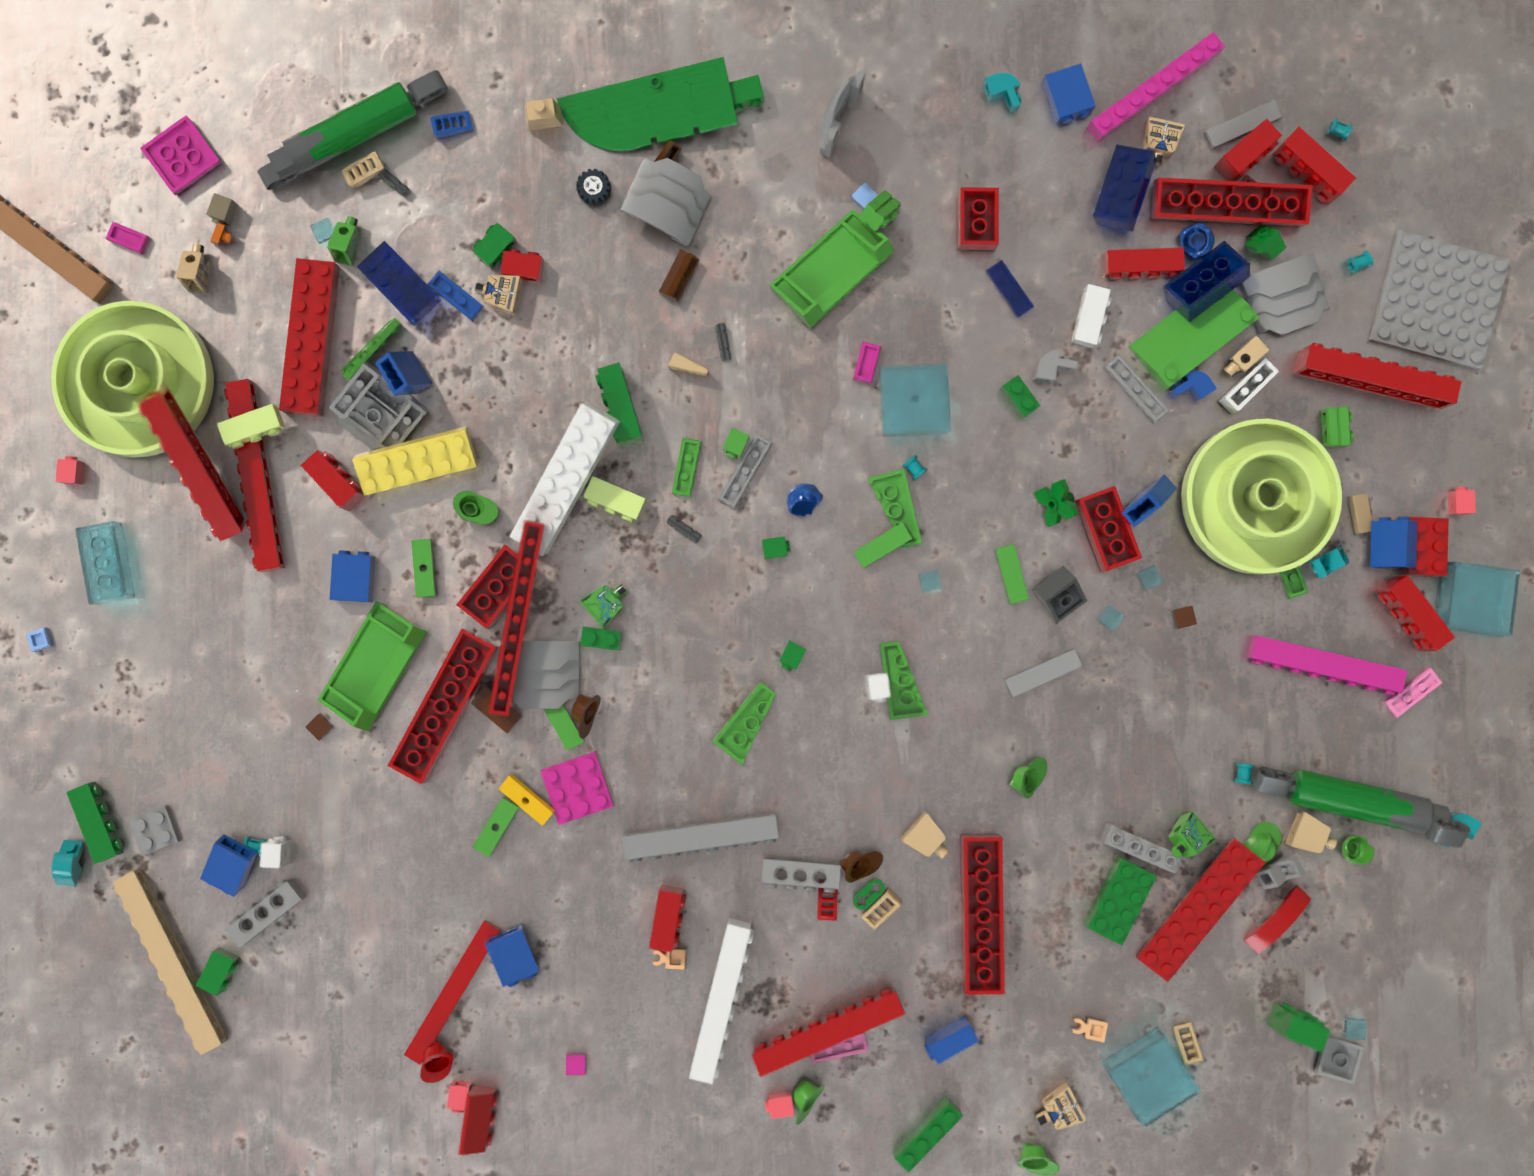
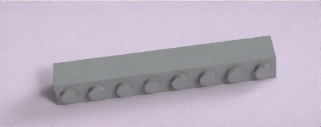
[622,813,779,862]

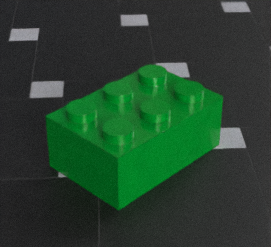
[1267,1002,1331,1053]

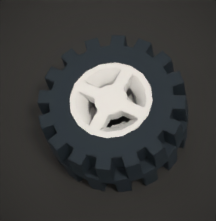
[576,169,611,206]

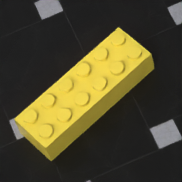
[352,426,478,496]

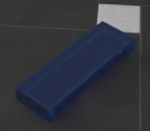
[986,260,1034,318]

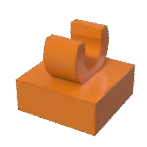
[211,222,232,245]

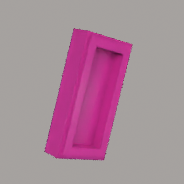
[105,222,150,255]
[853,342,881,384]

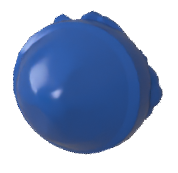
[1180,223,1215,258]
[786,483,823,517]

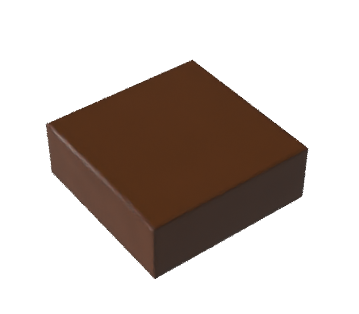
[1172,606,1197,629]
[305,713,334,741]

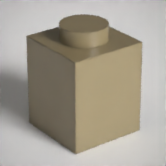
[206,193,238,225]

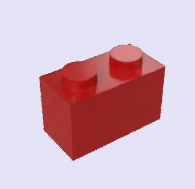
[501,249,544,283]

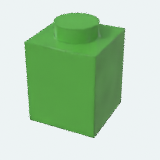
[723,428,750,459]

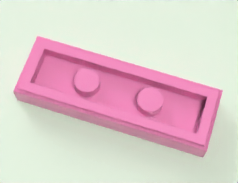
[1383,668,1442,718]
[811,1032,869,1064]

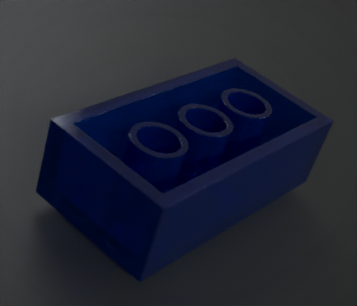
[1093,144,1157,231]
[357,240,441,326]
[1164,241,1250,322]

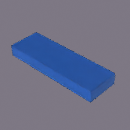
[427,270,484,321]

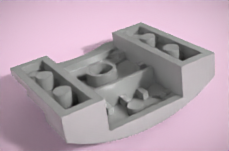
[819,70,866,158]
[619,158,711,247]
[1238,253,1330,335]
[329,362,428,450]
[512,641,580,709]

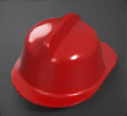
[420,1041,454,1083]

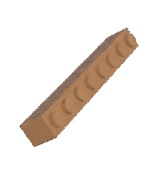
[0,195,114,304]

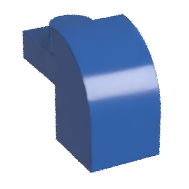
[1168,370,1217,402]

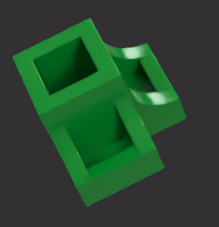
[1245,225,1287,260]

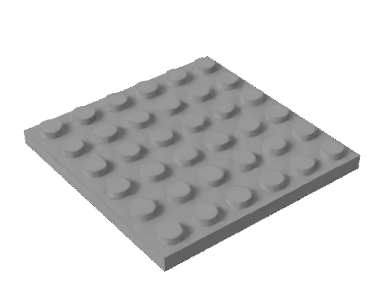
[1369,230,1510,370]

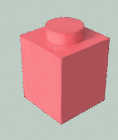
[55,456,85,485]
[1448,487,1476,515]
[447,1080,472,1113]
[765,1091,794,1119]

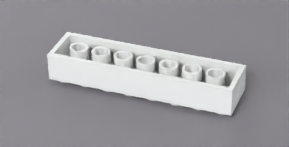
[509,402,620,556]
[689,918,754,1084]

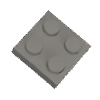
[129,805,181,856]
[1315,1036,1365,1085]

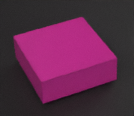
[566,1054,586,1075]

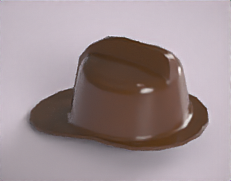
[572,695,601,739]
[839,851,883,883]

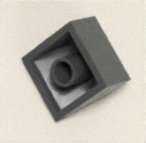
[1033,566,1087,623]

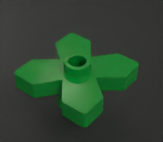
[1034,479,1079,527]

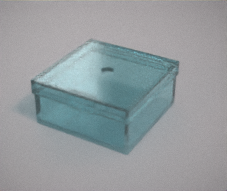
[879,364,951,437]
[1435,561,1520,637]
[1101,1026,1200,1128]

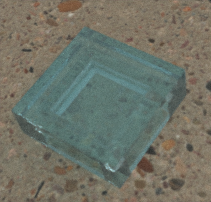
[310,218,334,244]
[1137,565,1164,591]
[918,570,942,593]
[1097,605,1125,632]
[1344,1018,1367,1040]

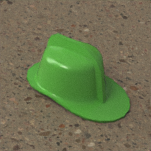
[453,491,498,524]
[1010,757,1048,799]
[1244,822,1282,864]
[793,1079,824,1125]
[1017,1142,1060,1176]

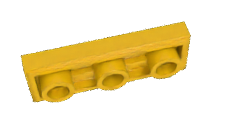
[499,774,555,826]

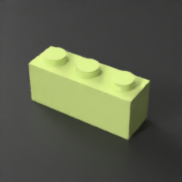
[217,404,285,449]
[583,476,647,522]

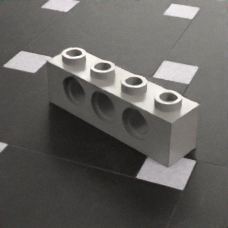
[1099,823,1183,874]
[761,859,841,893]
[225,879,306,948]

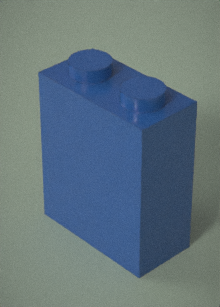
[1042,63,1096,124]
[375,351,432,396]
[1121,474,1177,527]
[1370,517,1417,568]
[329,550,375,602]
[200,834,258,897]
[485,925,539,987]
[924,1016,979,1064]

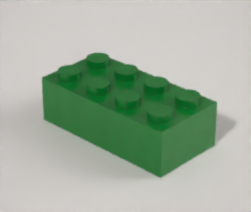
[595,362,644,448]
[1083,856,1157,946]

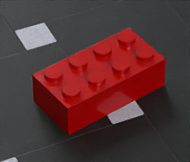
[1272,127,1356,205]
[1075,486,1142,572]
[456,545,538,629]
[1375,575,1455,651]

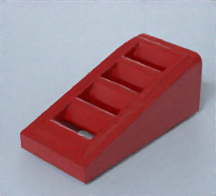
[817,879,838,921]

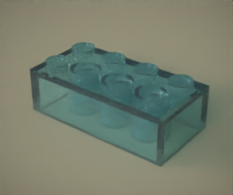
[75,521,135,605]

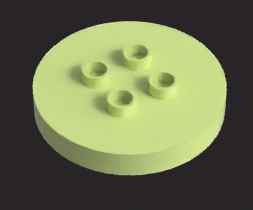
[51,301,214,457]
[1181,419,1342,575]

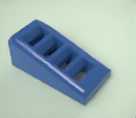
[430,111,474,139]

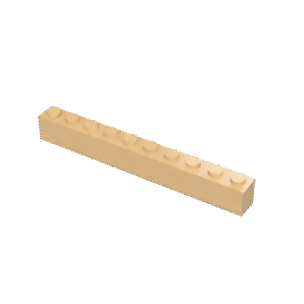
[113,868,227,1056]

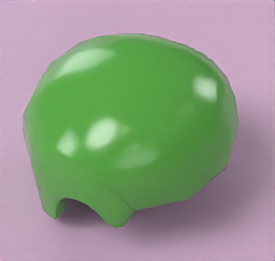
[1342,835,1375,865]

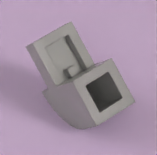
[1033,350,1078,384]
[1256,856,1306,890]

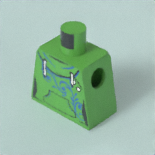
[327,216,361,266]
[580,583,628,629]
[1169,811,1216,858]

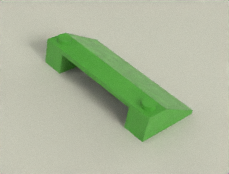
[769,209,894,328]
[1128,277,1259,391]
[318,601,427,731]

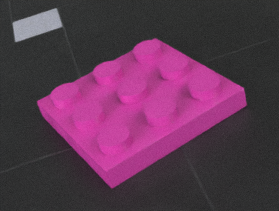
[140,115,222,196]
[540,751,614,825]

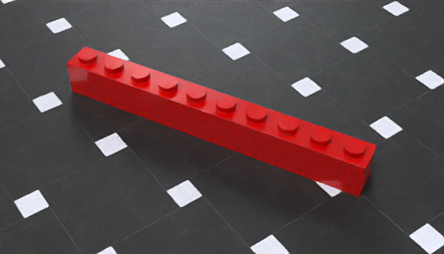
[224,379,285,572]
[488,519,544,716]

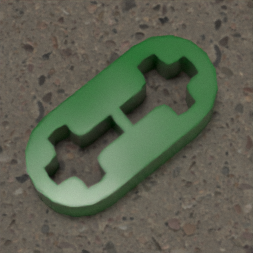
[853,878,885,910]

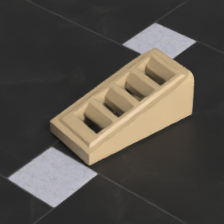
[342,151,385,188]
[668,353,709,377]
[861,888,902,930]
[1172,1022,1204,1066]

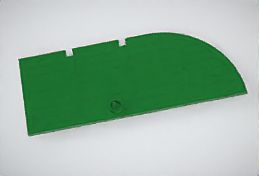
[557,57,738,151]

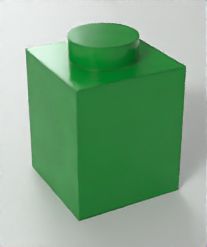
[762,536,791,560]
[779,640,807,671]

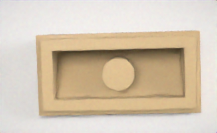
[1348,494,1372,534]

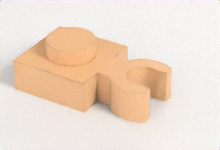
[653,948,687,970]
[1071,1018,1108,1042]

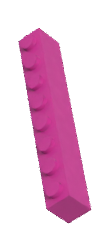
[1087,32,1225,143]
[1246,635,1408,696]

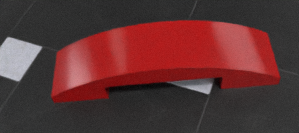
[1244,885,1311,954]

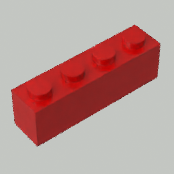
[1104,247,1185,280]

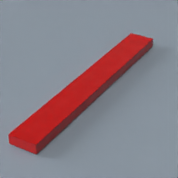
[404,920,501,1065]

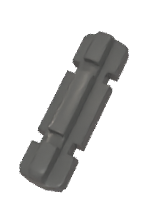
[377,169,409,196]
[715,323,731,361]
[667,515,702,543]

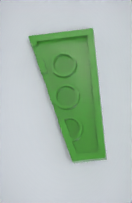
[340,316,400,380]
[867,469,923,548]
[880,641,929,720]
[712,681,776,765]

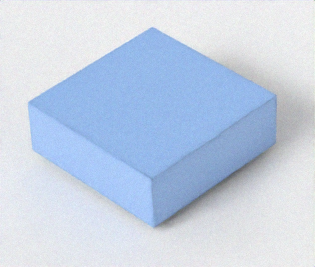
[851,183,878,210]
[26,628,53,652]

